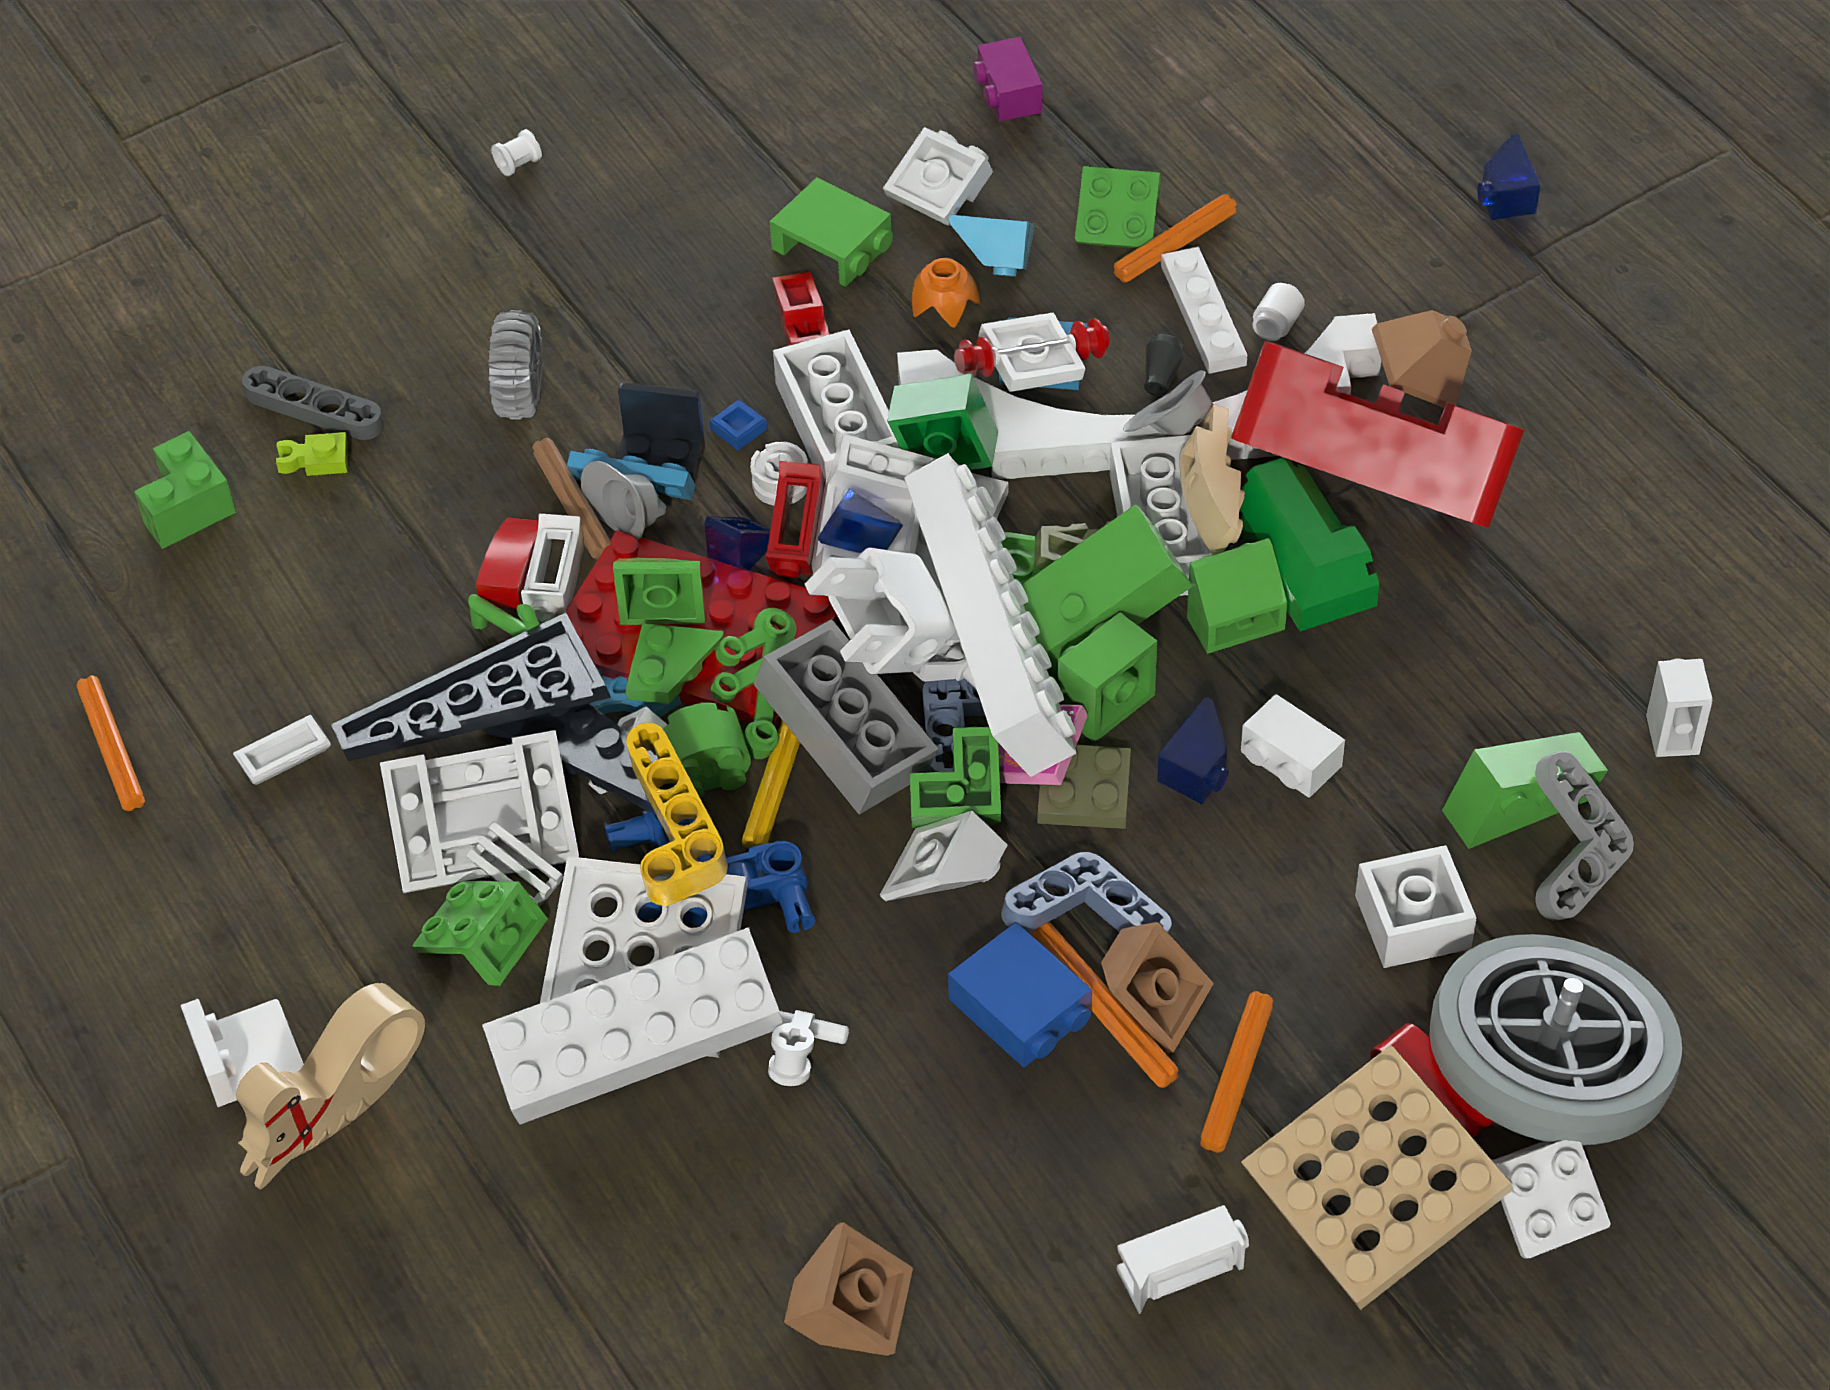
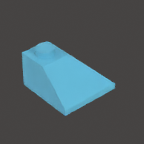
[949,215,1035,276]

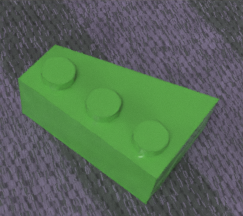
[1442,732,1608,849]

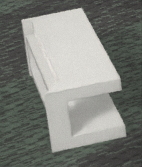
[521,514,585,623]
[1117,1205,1249,1314]

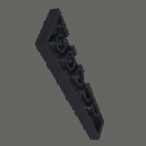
[480,703,696,814]

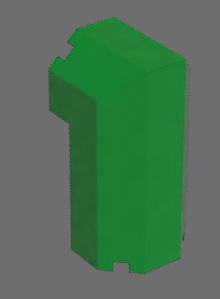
[1239,457,1379,632]

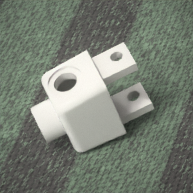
[804,548,956,674]

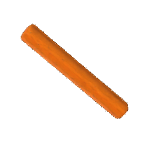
[1114,194,1237,283]
[76,675,145,811]
[1200,991,1273,1153]

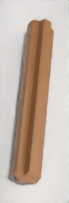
[532,438,611,559]

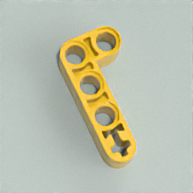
[626,723,728,906]

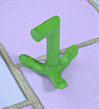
[468,594,549,637]

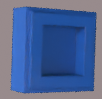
[709,400,767,451]

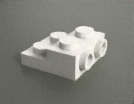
[883,127,993,225]

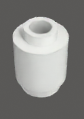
[1252,283,1305,341]

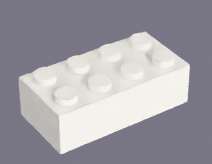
[773,330,900,488]
[1110,435,1212,596]

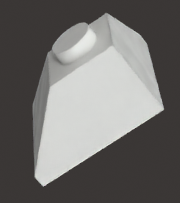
[879,811,1007,901]

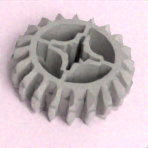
[488,310,543,419]

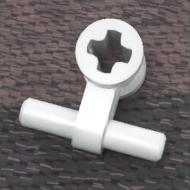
[768,1010,849,1086]

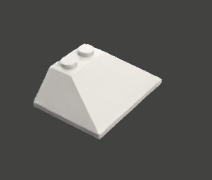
[811,434,961,589]
[380,730,579,894]

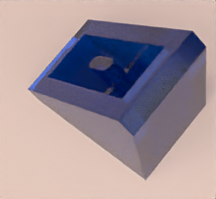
[817,489,903,553]
[704,516,770,571]

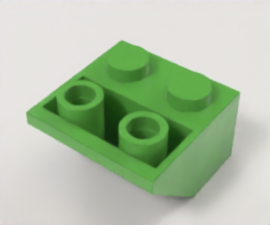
[1187,538,1287,654]

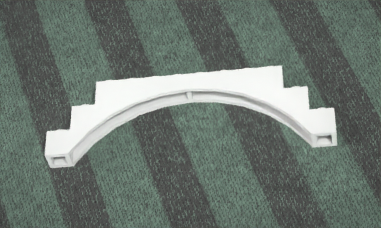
[897,313,1381,479]

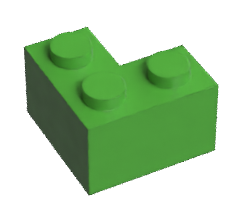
[134,431,236,549]
[910,727,1001,828]

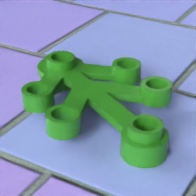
[711,608,796,759]

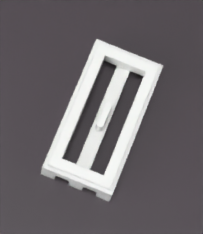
[465,821,564,907]

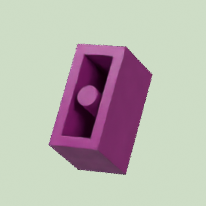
[973,37,1042,122]

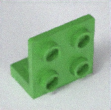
[1075,166,1161,249]
[413,881,548,986]

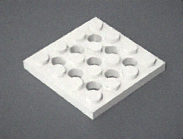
[540,856,748,1058]

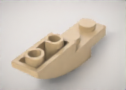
[1179,404,1245,555]

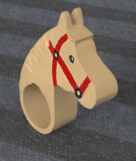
[236,983,425,1189]

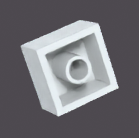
[1355,845,1476,968]

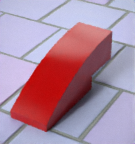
[772,272,830,346]
[476,518,539,610]

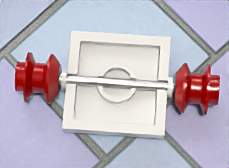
[954,313,1110,392]

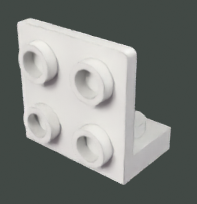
[181,999,304,1107]
[1492,1140,1610,1258]

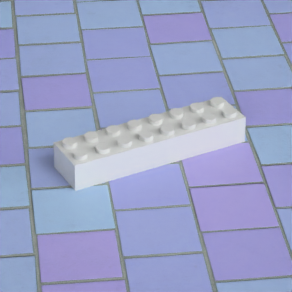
[904,453,1077,777]

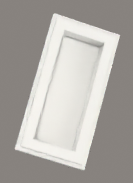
[233,715,331,785]

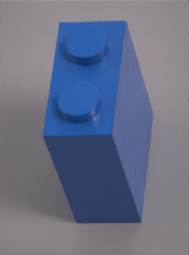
[948,922,1092,1068]

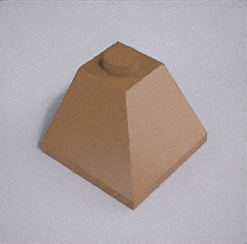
[1371,310,1472,408]
[1101,922,1214,1053]
[784,1223,913,1356]

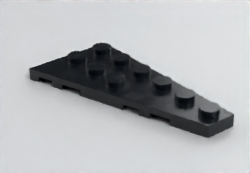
[331,612,611,761]

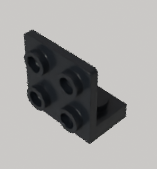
[615,382,705,483]

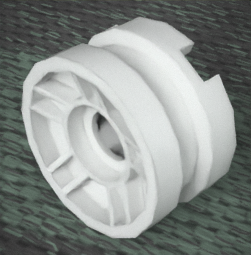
[750,442,808,506]

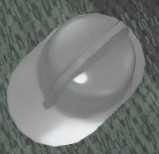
[1123,370,1213,437]
[581,461,667,540]

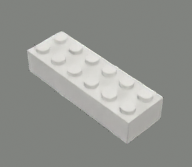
[483,928,783,1125]

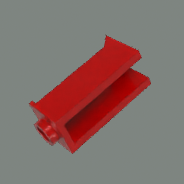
[765,461,825,578]

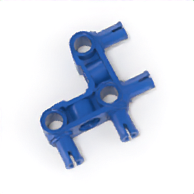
[604,810,816,933]

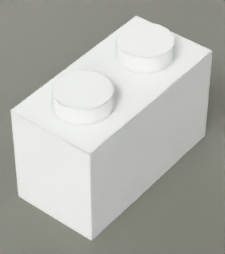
[1646,659,1713,757]
[1241,694,1345,798]

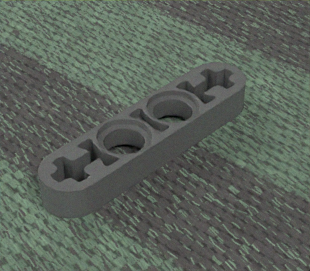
[242,366,384,440]

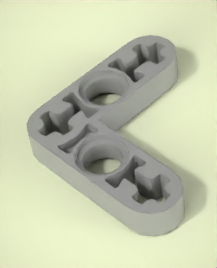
[1535,752,1634,921]

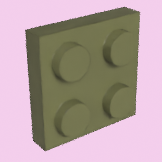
[1037,745,1131,829]

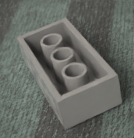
[754,619,938,814]

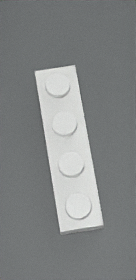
[1161,247,1247,374]

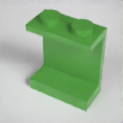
[770,178,893,287]

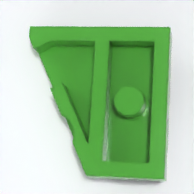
[626,623,724,704]

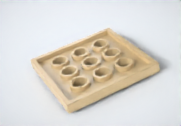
[1241,1045,1514,1310]

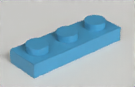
[567,449,696,500]

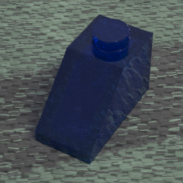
[1477,134,1540,220]
[1157,697,1229,804]

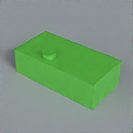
[1022,504,1193,682]

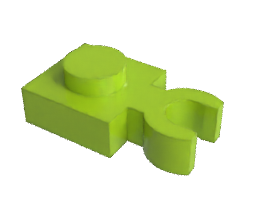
[276,432,348,476]

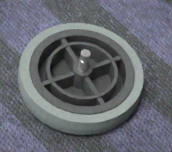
[1430,934,1682,1145]

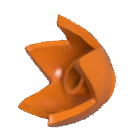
[912,258,981,328]

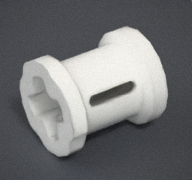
[491,129,542,176]

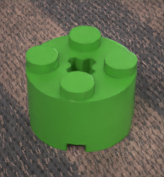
[658,703,751,798]

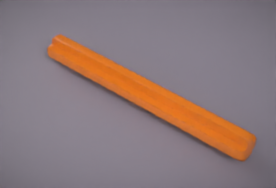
[1028,921,1178,1088]

